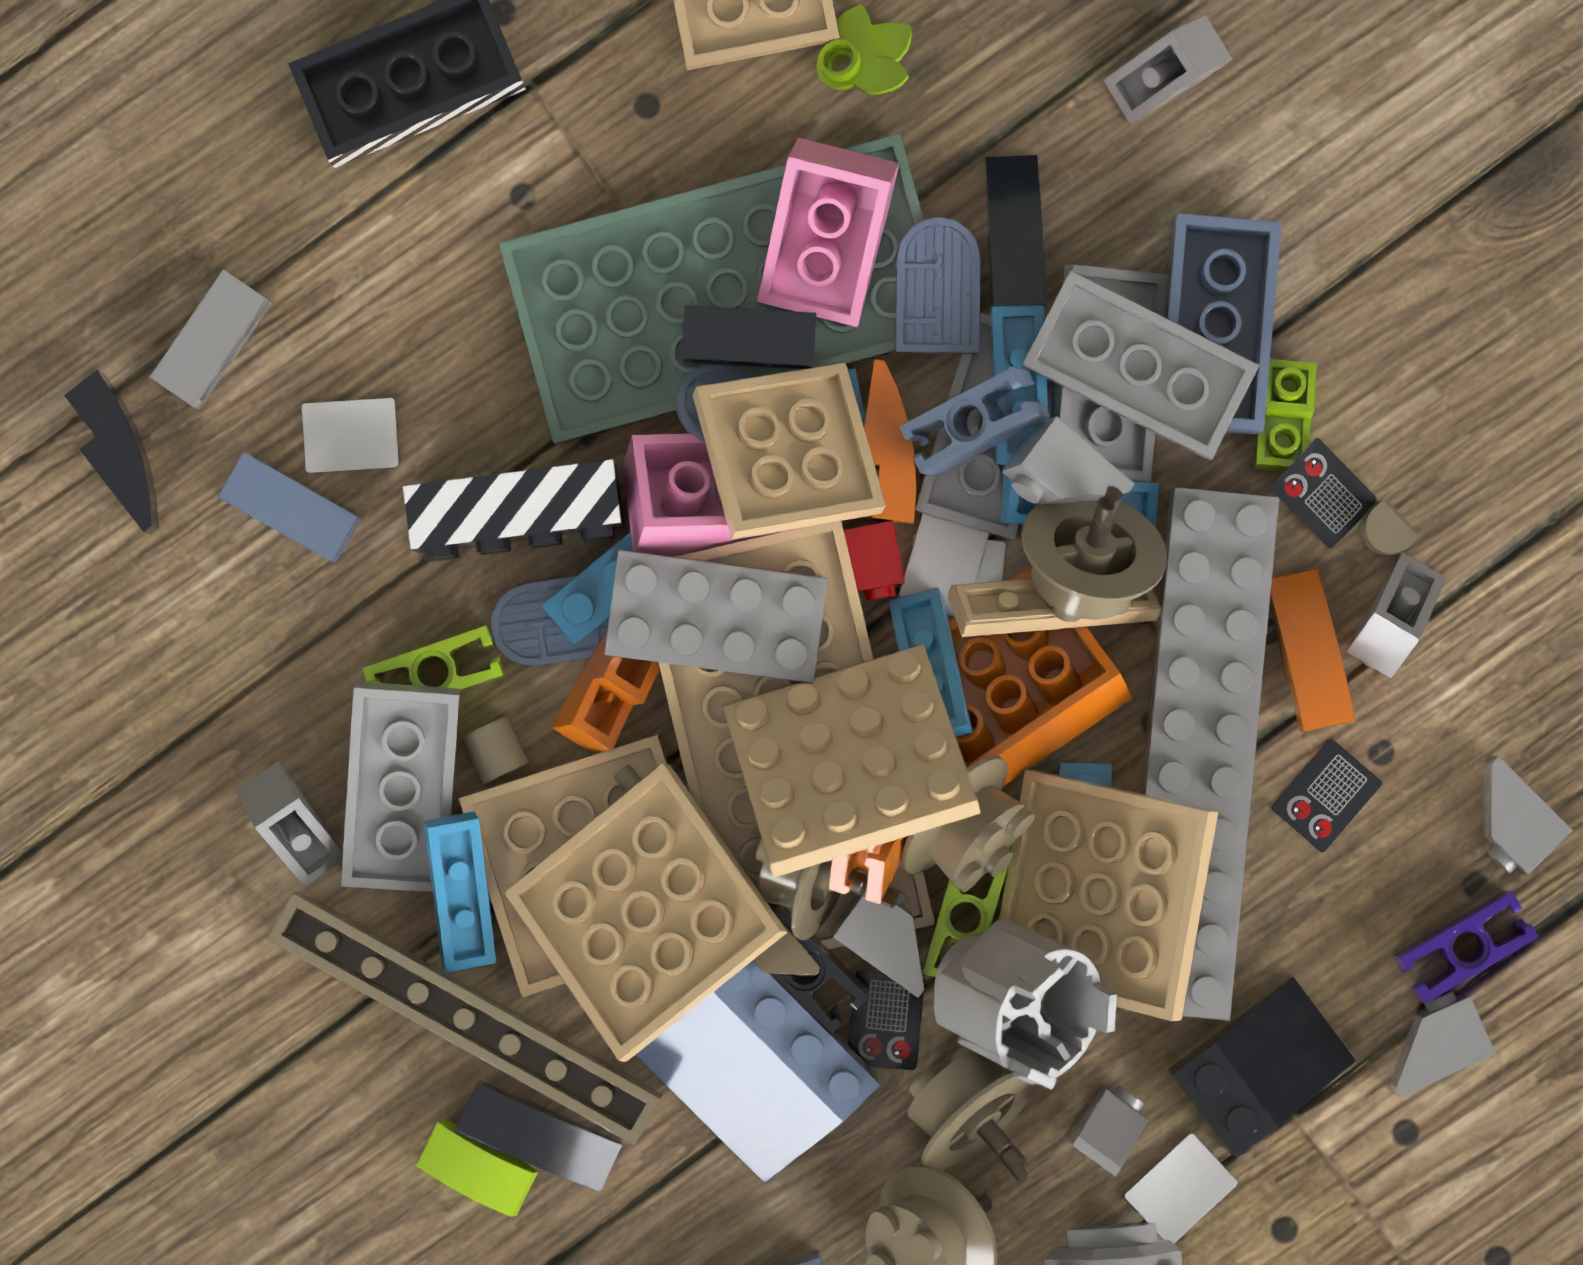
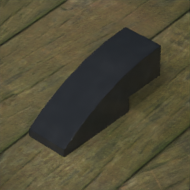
[985,155,1046,307]
[64,370,159,534]
[455,1080,623,1192]

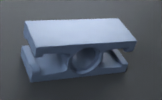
[899,367,1050,476]
[218,452,362,564]

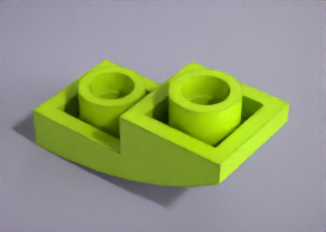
[1254,359,1317,472]
[416,1119,538,1217]

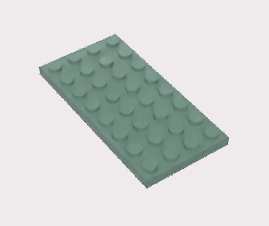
[499,134,924,445]

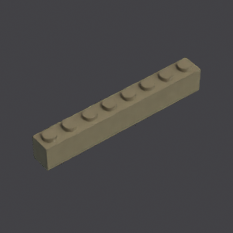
[267,891,662,1145]

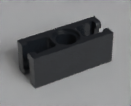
[682,305,816,369]
[768,903,869,1034]

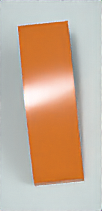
[864,359,916,526]
[1270,569,1356,732]
[552,633,660,754]

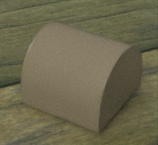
[1359,500,1419,556]
[460,716,530,785]

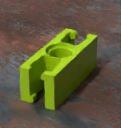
[362,626,506,691]
[921,866,1008,977]

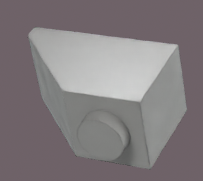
[1103,15,1233,124]
[1001,416,1135,505]
[1346,552,1447,678]
[1483,756,1573,875]
[235,761,343,887]
[831,883,924,998]
[1389,990,1496,1097]
[1066,1085,1148,1176]

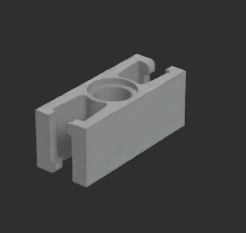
[150,269,272,410]

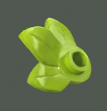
[816,4,912,95]

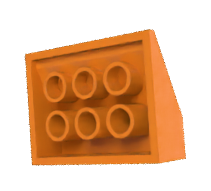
[949,565,1133,786]

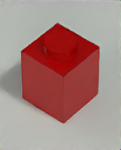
[843,521,905,601]

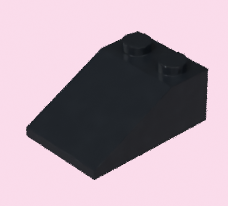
[1168,976,1356,1159]

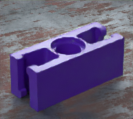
[1393,890,1539,1003]

